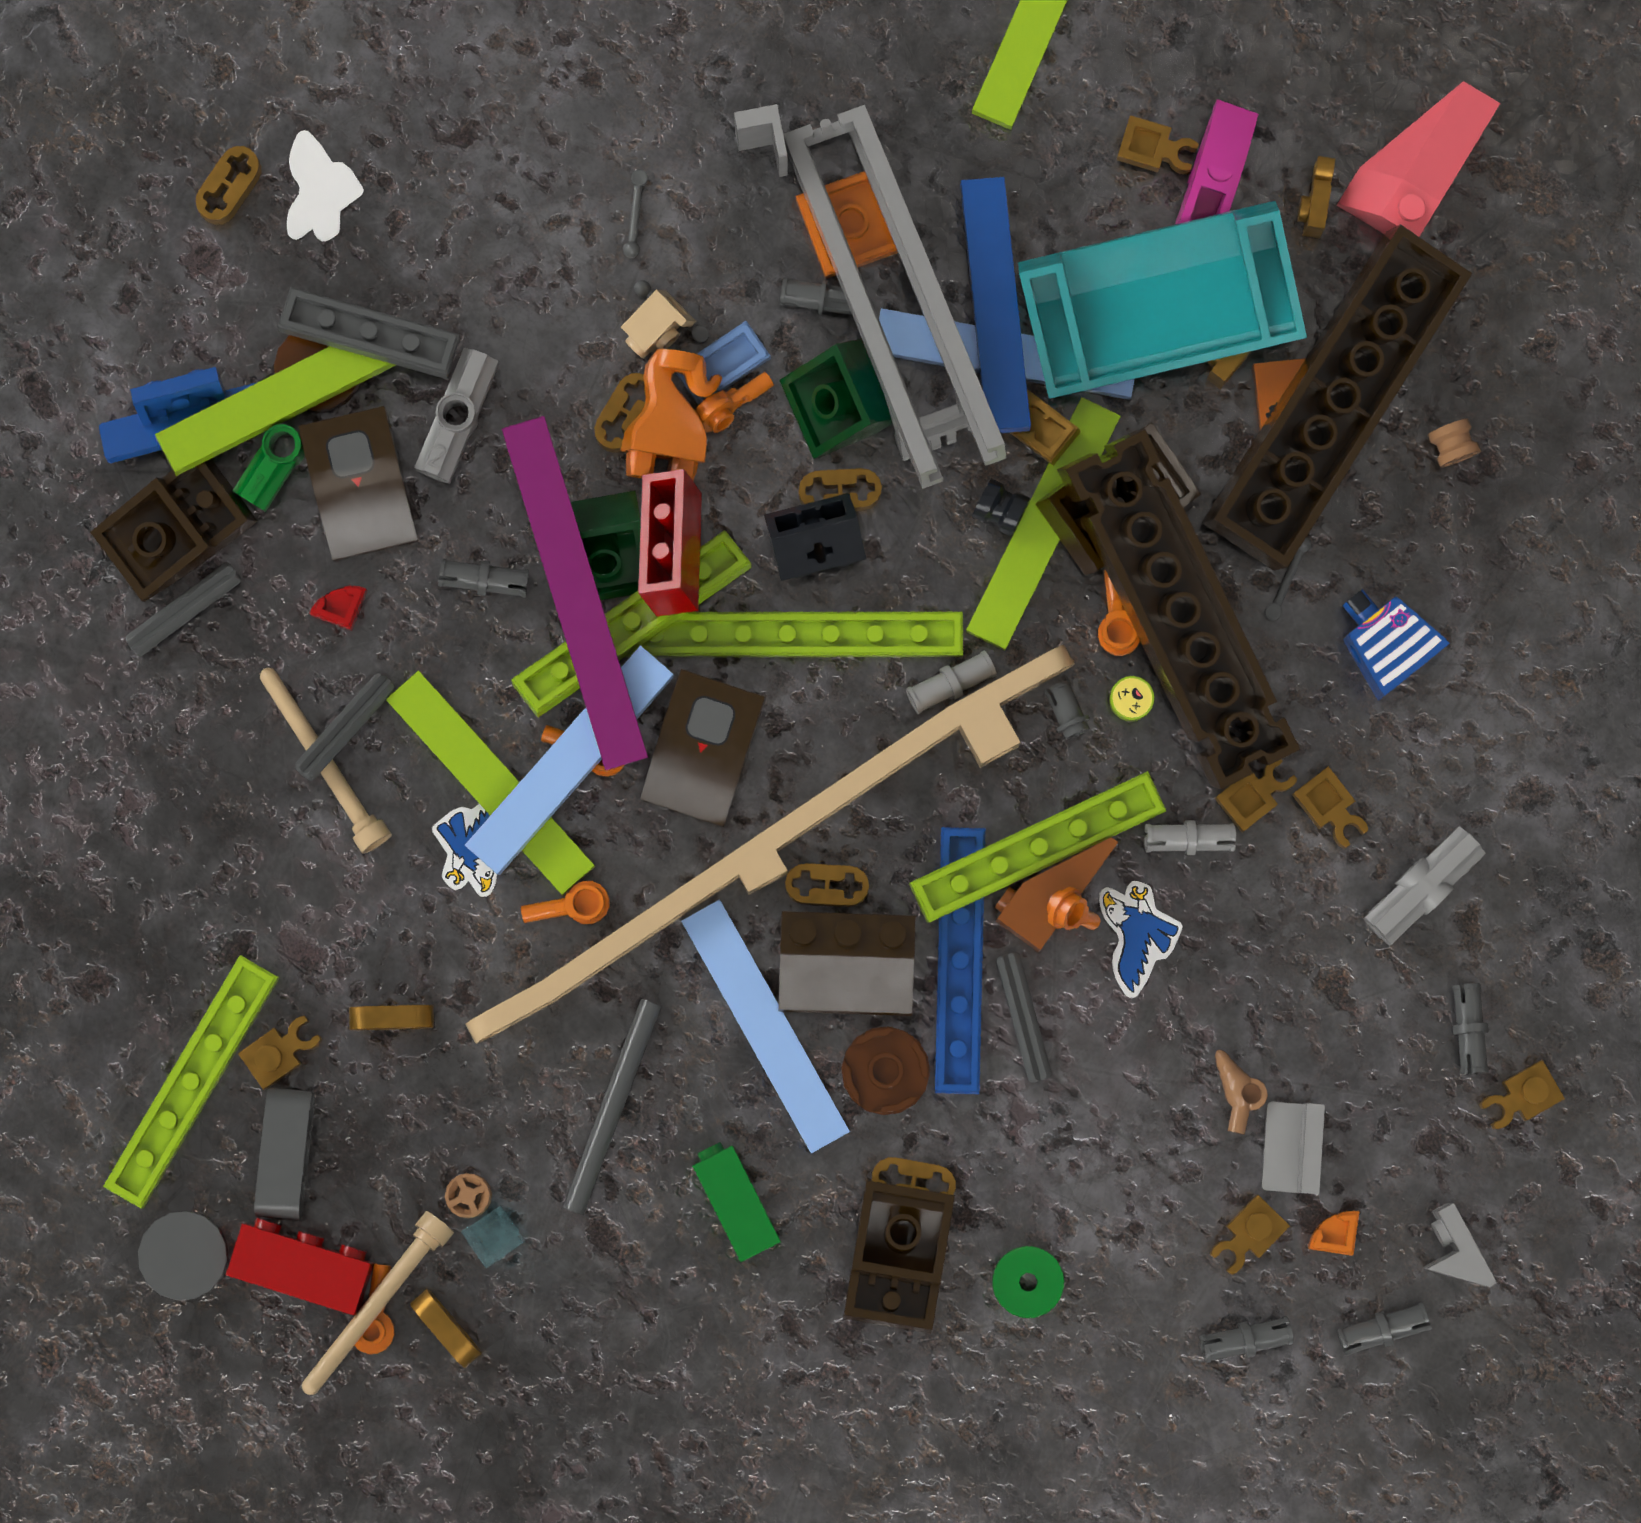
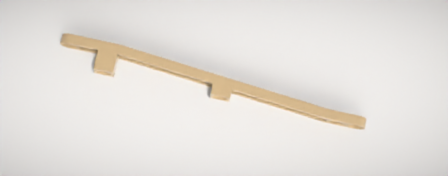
[465,645,1075,1044]

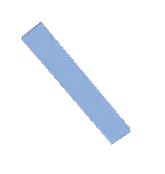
[879,308,1134,400]
[465,645,675,875]
[681,899,850,1154]

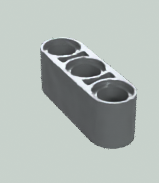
[254,1087,315,1221]

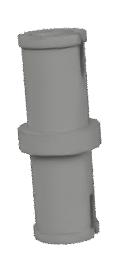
[906,650,997,714]
[1144,820,1236,856]

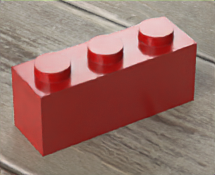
[638,469,702,616]
[226,1217,375,1316]

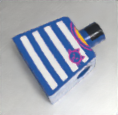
[1342,589,1450,700]

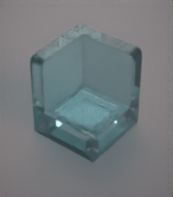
[461,1205,526,1268]

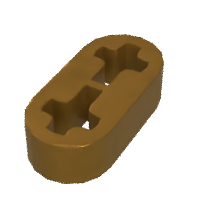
[196,146,261,225]
[594,373,645,453]
[799,468,882,511]
[785,863,869,907]
[349,1005,434,1030]
[872,1157,956,1195]
[410,1289,482,1368]

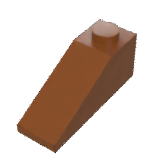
[994,837,1118,952]

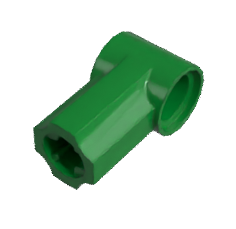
[232,424,305,512]

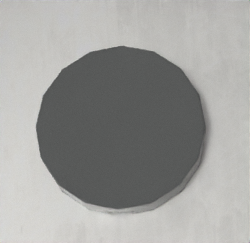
[138,1211,228,1300]

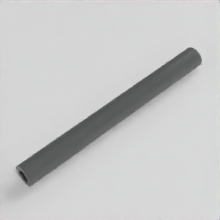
[563,999,662,1215]

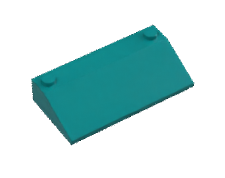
[1018,201,1307,399]

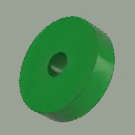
[992,1246,1064,1318]

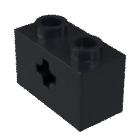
[764,493,866,581]

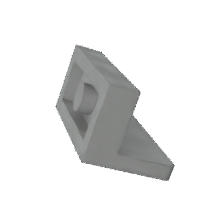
[734,104,788,177]
[1261,1102,1325,1194]

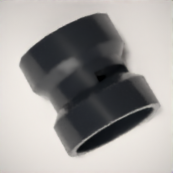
[972,478,1031,537]

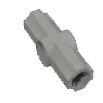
[414,347,500,484]
[1363,826,1486,946]

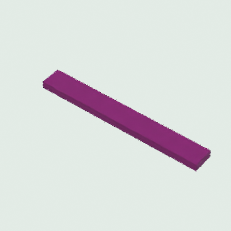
[502,416,648,770]

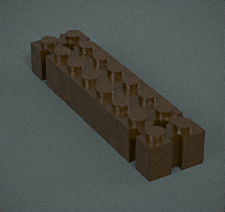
[1057,429,1300,789]

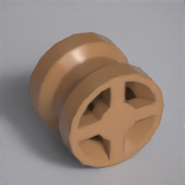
[1427,418,1481,468]
[445,1173,492,1218]

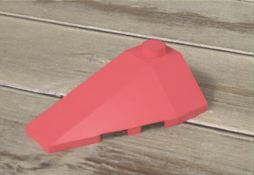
[1336,81,1501,237]

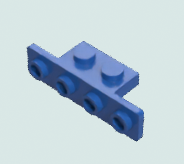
[99,367,260,463]

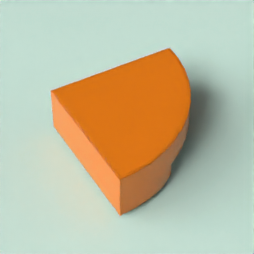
[1308,1211,1360,1256]

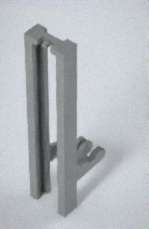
[783,105,1006,489]

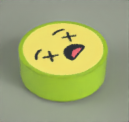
[1109,676,1154,721]

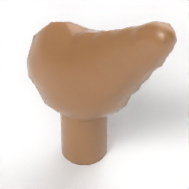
[1215,1050,1268,1135]

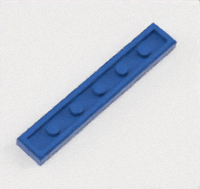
[960,177,1031,433]
[935,827,986,1095]

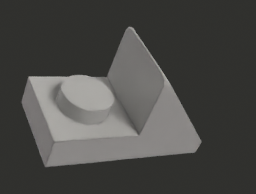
[1423,1203,1497,1287]

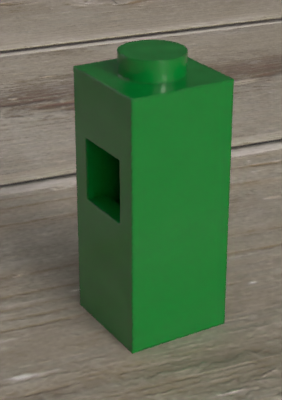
[693,1142,781,1262]

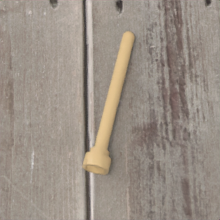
[260,668,392,854]
[302,1211,454,1395]

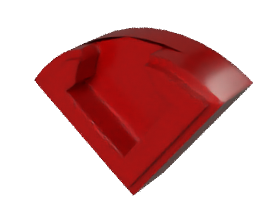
[309,586,368,631]

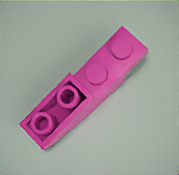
[1175,99,1258,224]

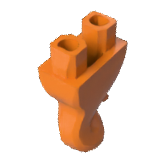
[621,349,722,481]

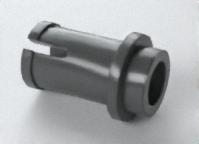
[1044,680,1090,740]

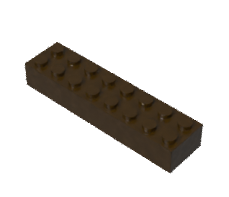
[1202,224,1473,571]

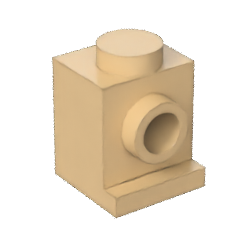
[621,289,696,358]

